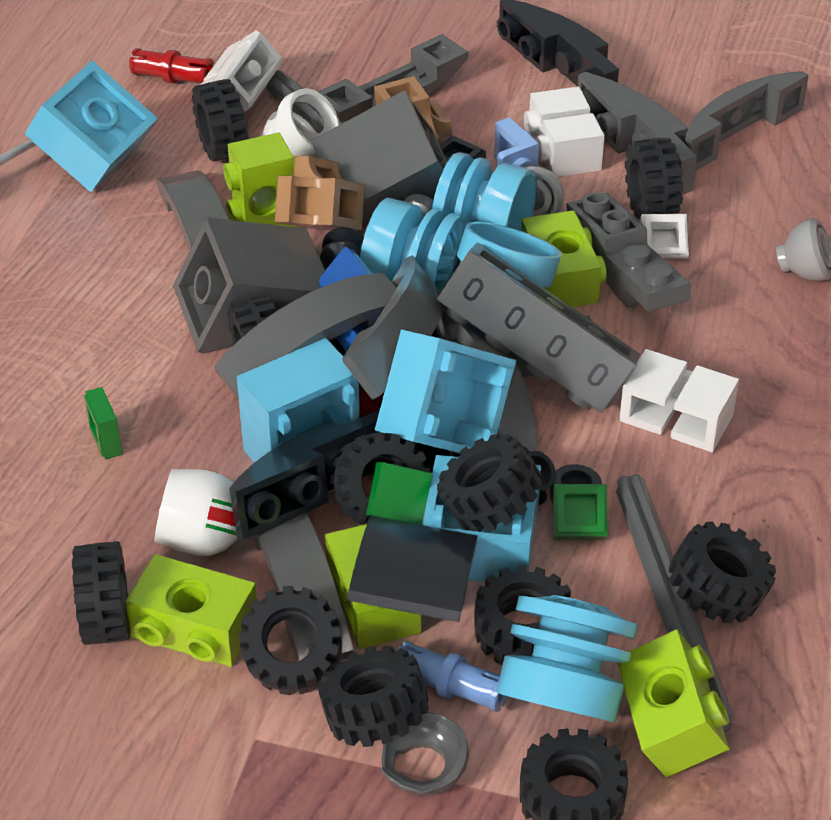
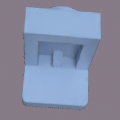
[494,117,539,167]

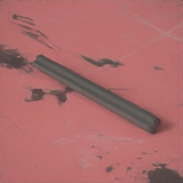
[616,474,734,732]

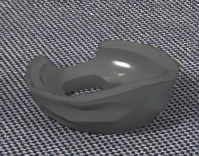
[380,712,469,797]

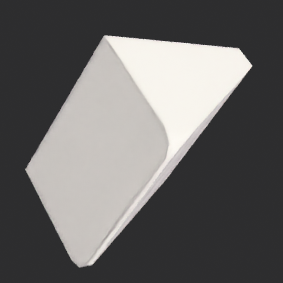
[639,214,689,259]

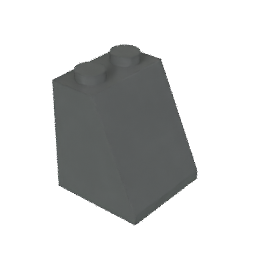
[311,90,448,228]
[173,217,325,353]

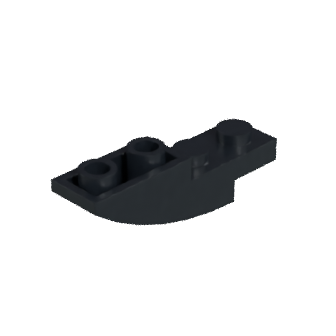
[497,0,619,87]
[229,410,392,540]

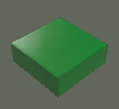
[84,387,122,460]
[366,462,432,525]
[553,484,608,540]

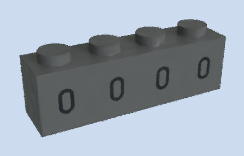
[437,242,640,413]

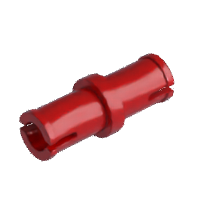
[129,48,214,83]

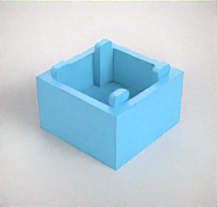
[25,60,158,192]
[375,330,516,453]
[237,338,359,462]
[422,455,541,582]

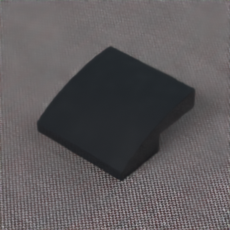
[347,515,478,622]

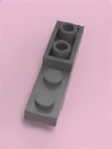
[578,72,697,195]
[566,192,691,311]

